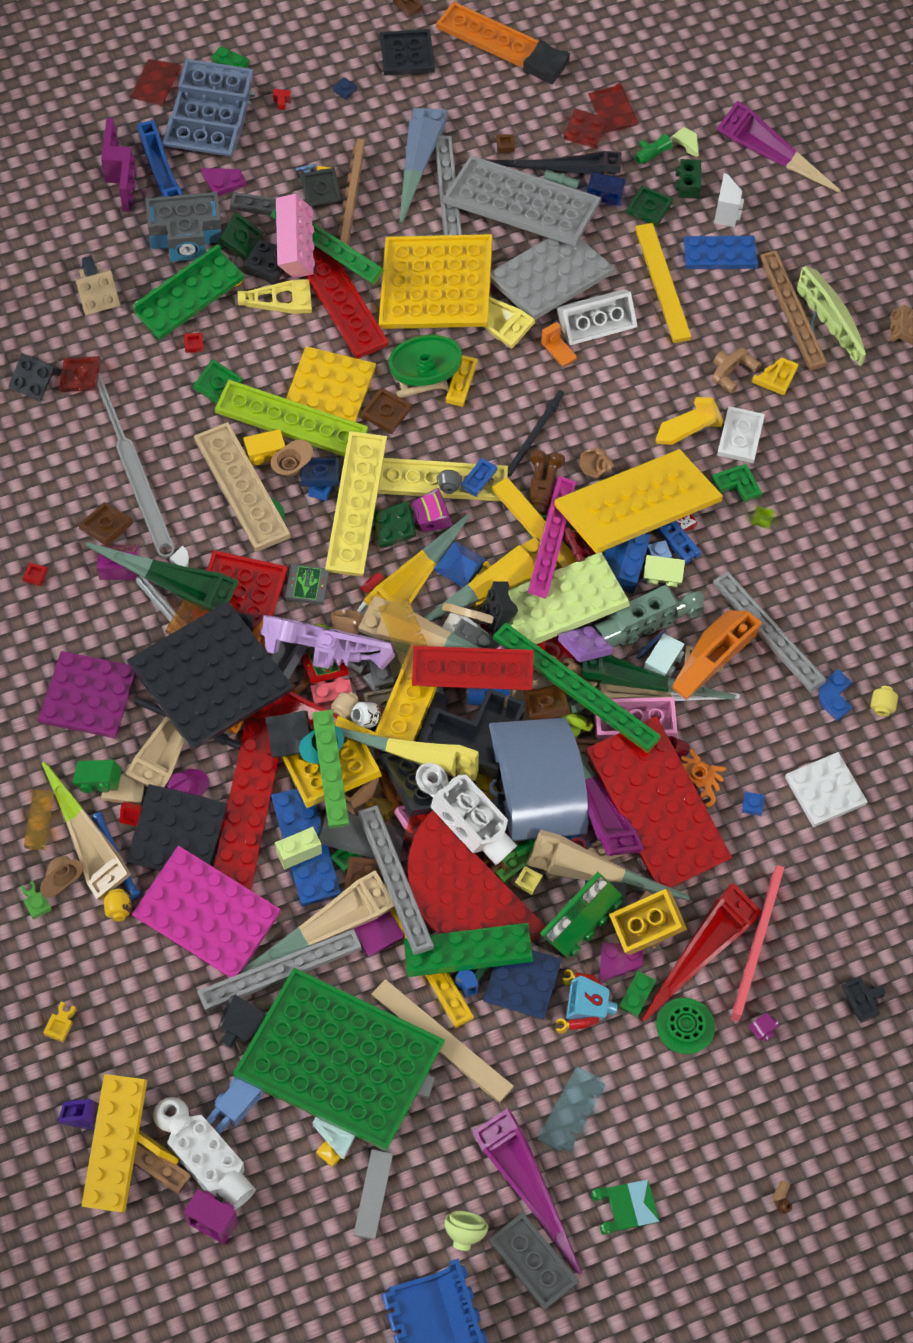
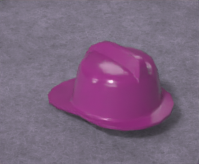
[165,769,209,796]

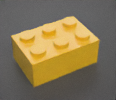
[609,889,687,955]

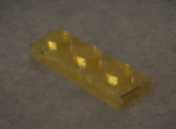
[24,790,54,850]

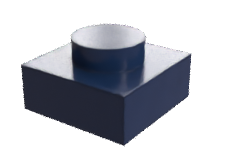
[333,77,357,100]

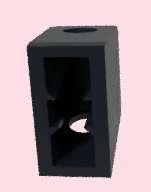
[218,994,267,1049]

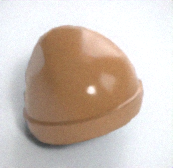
[331,610,364,634]

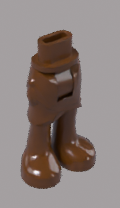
[529,450,565,515]

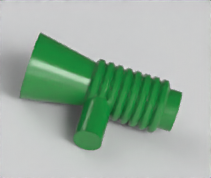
[635,134,673,165]

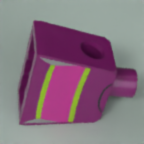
[412,488,453,532]

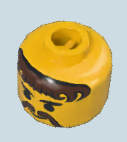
[103,889,132,921]

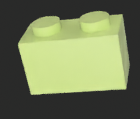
[643,555,685,588]
[275,827,322,869]

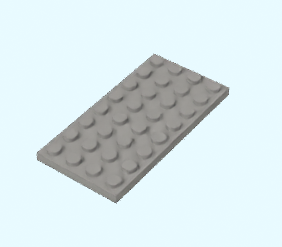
[443,155,601,246]

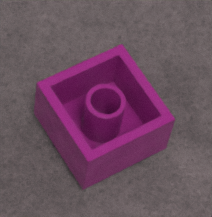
[183,1189,238,1245]

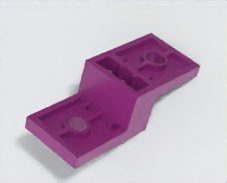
[101,118,137,212]

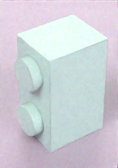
[644,634,685,678]

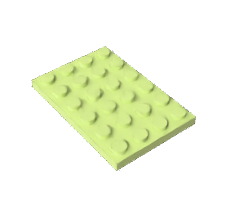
[508,552,630,644]

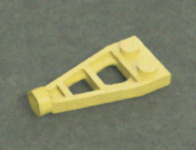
[238,279,312,314]

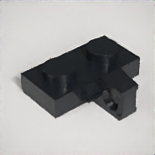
[841,976,886,1024]

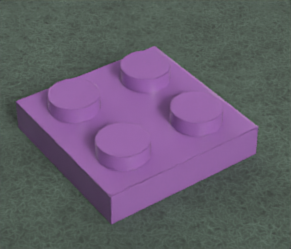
[558,626,613,662]

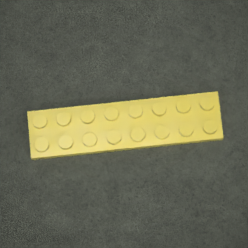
[325,431,387,577]
[378,458,508,502]

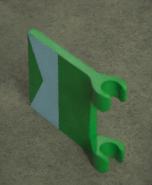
[591,1180,660,1235]

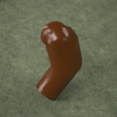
[291,672,309,695]

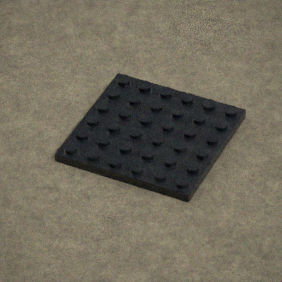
[127,601,294,751]

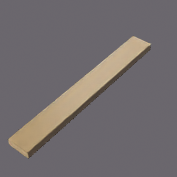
[371,979,514,1104]

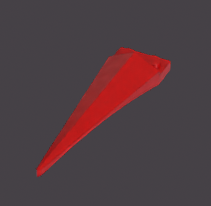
[641,883,762,1021]

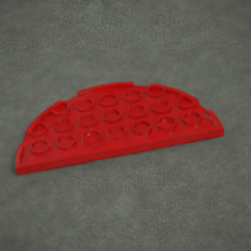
[407,810,546,942]

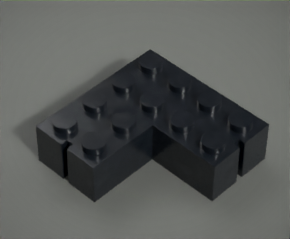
[422,689,526,779]

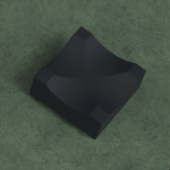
[523,39,570,85]
[243,239,284,285]
[482,581,518,636]
[265,710,311,758]

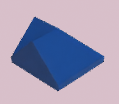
[434,541,487,587]

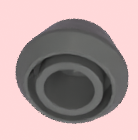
[436,470,462,494]

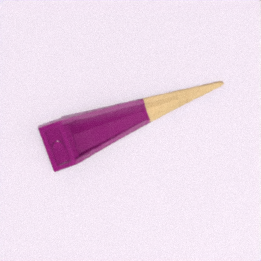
[717,101,841,193]

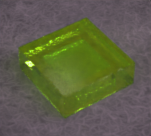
[751,505,775,529]

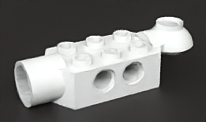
[416,763,517,865]
[153,1097,256,1210]

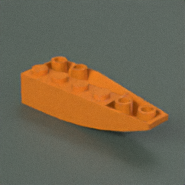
[671,610,763,700]

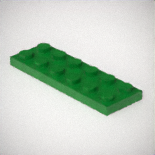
[404,923,533,978]

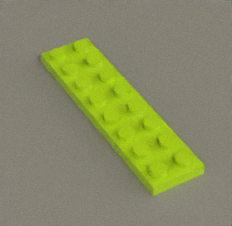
[215,379,368,457]

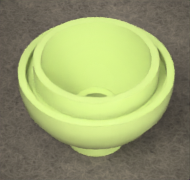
[444,1211,489,1251]

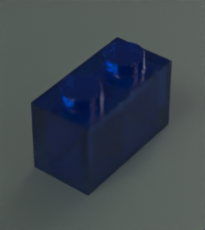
[587,172,626,206]

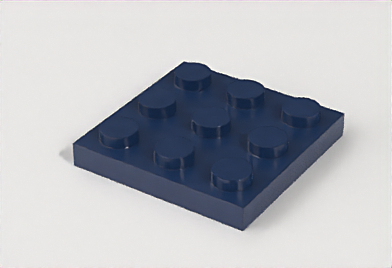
[483,950,562,1020]

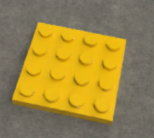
[286,346,376,422]
[282,720,382,808]

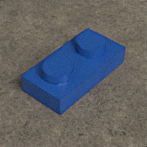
[461,458,497,497]

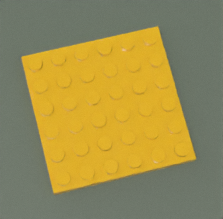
[379,234,493,329]

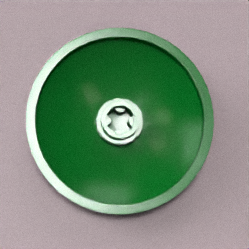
[389,335,463,386]

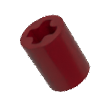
[668,736,690,758]

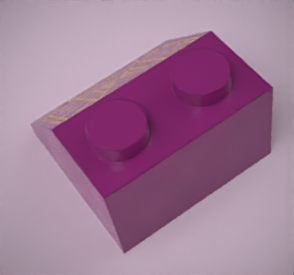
[97,545,140,580]

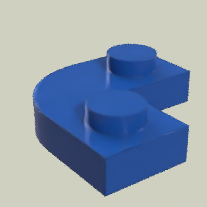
[818,669,852,722]

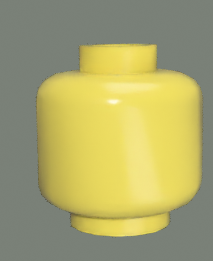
[870,686,898,717]

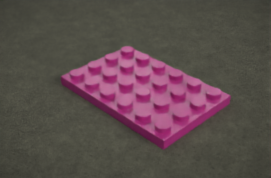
[132,846,281,978]

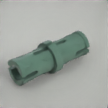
[543,169,580,190]

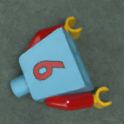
[556,969,618,1034]

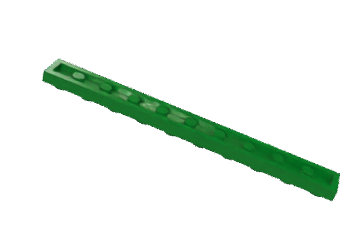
[493,623,661,753]

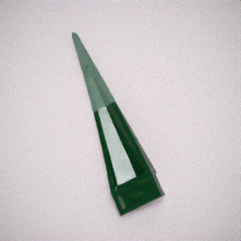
[86,543,239,611]
[582,655,736,700]

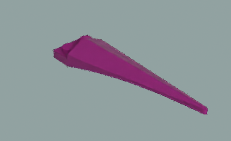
[472,1108,582,1274]

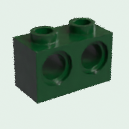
[675,159,701,199]

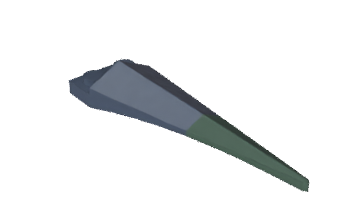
[400,108,448,225]

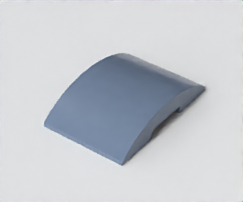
[162,59,254,157]
[489,718,588,841]

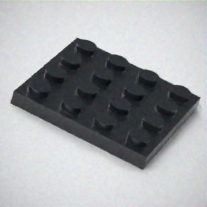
[380,753,480,816]
[126,784,228,872]

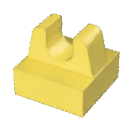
[515,866,543,895]

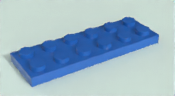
[271,788,341,907]

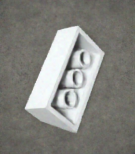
[556,289,637,345]

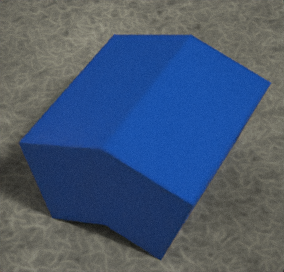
[455,970,478,998]

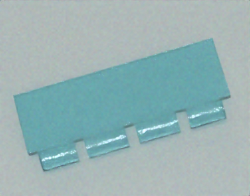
[537,1067,605,1152]

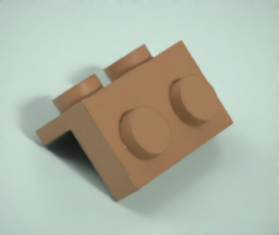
[889,304,913,345]

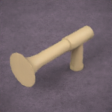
[396,380,448,398]

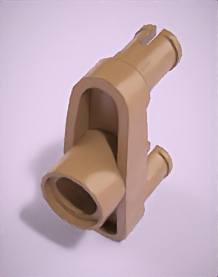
[711,348,761,394]

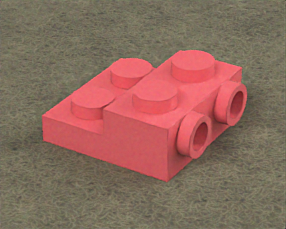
[311,677,353,710]

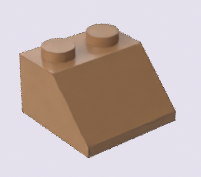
[345,778,383,816]

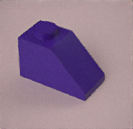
[58,1099,99,1130]

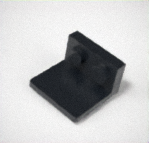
[8,353,62,401]

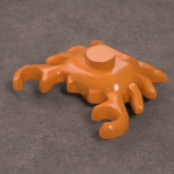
[681,749,726,808]

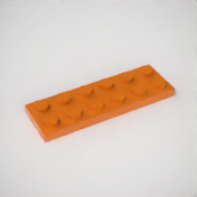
[436,1,539,68]

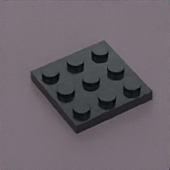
[379,29,435,76]

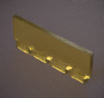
[378,599,427,680]

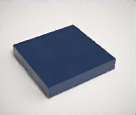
[301,458,340,487]

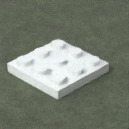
[785,752,867,828]

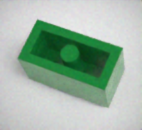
[73,760,122,793]

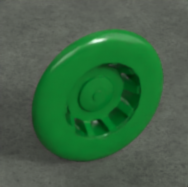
[656,998,715,1054]

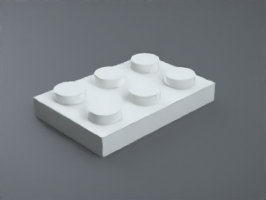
[717,406,765,464]

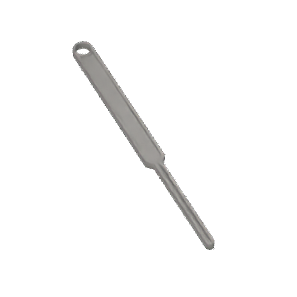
[92,370,175,560]

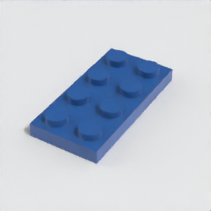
[683,236,758,269]

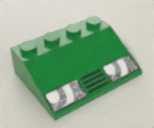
[540,872,625,959]

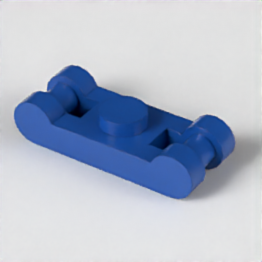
[656,521,701,565]

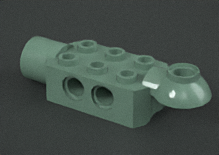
[593,585,704,647]

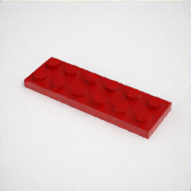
[412,646,534,691]

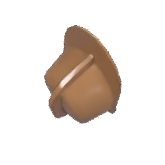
[271,440,313,477]
[40,856,83,897]

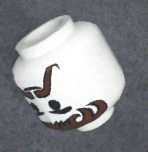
[351,702,381,728]

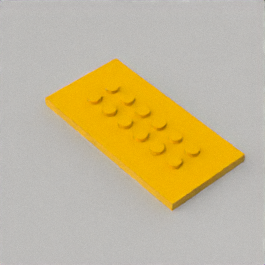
[554,449,723,554]

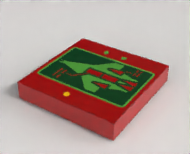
[301,652,349,684]

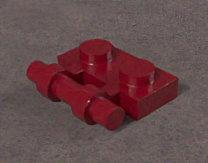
[564,528,596,562]

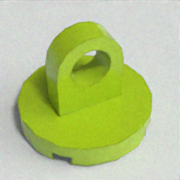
[559,712,594,738]

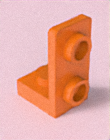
[541,322,577,367]

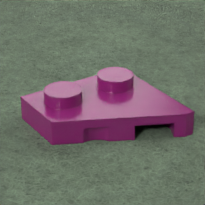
[201,168,247,196]

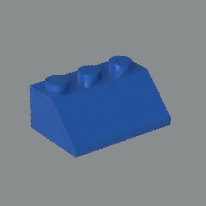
[604,534,651,594]

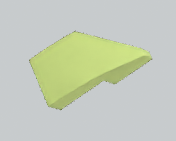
[672,127,699,157]

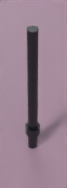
[507,390,565,477]
[134,696,242,750]

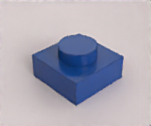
[308,487,333,501]
[741,791,765,816]

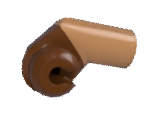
[773,1181,792,1214]

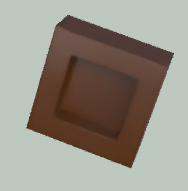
[496,134,515,153]

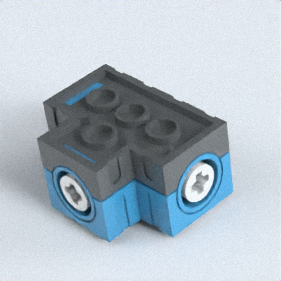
[145,192,222,262]

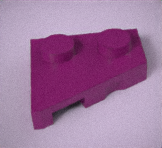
[599,942,643,983]

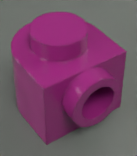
[749,1013,779,1042]

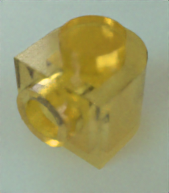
[365,798,394,822]

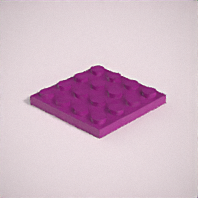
[38,651,136,739]

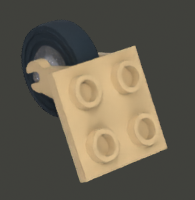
[75,256,120,315]

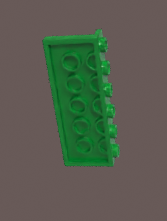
[132,244,245,341]

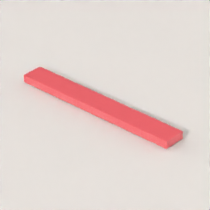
[731,865,785,1022]

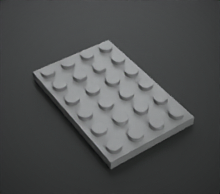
[490,238,615,320]

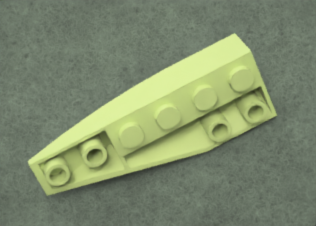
[797,266,866,366]

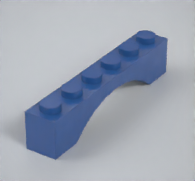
[137,120,183,197]

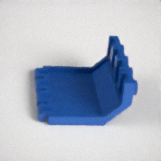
[381,1258,488,1343]

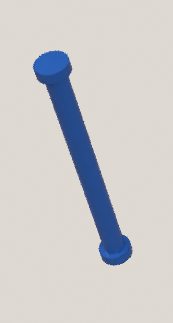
[91,812,141,900]

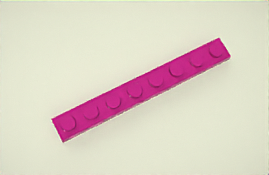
[527,476,576,599]

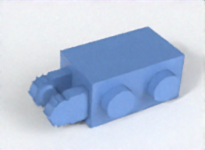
[206,1078,263,1134]

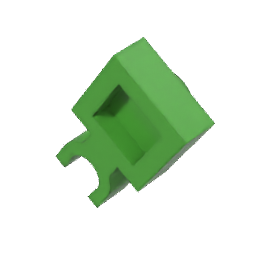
[20,880,52,920]

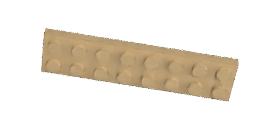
[194,422,291,552]

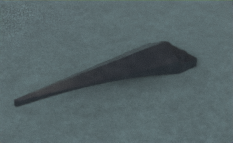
[484,151,622,176]

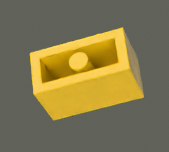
[243,429,285,465]

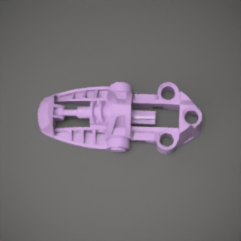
[261,615,396,670]

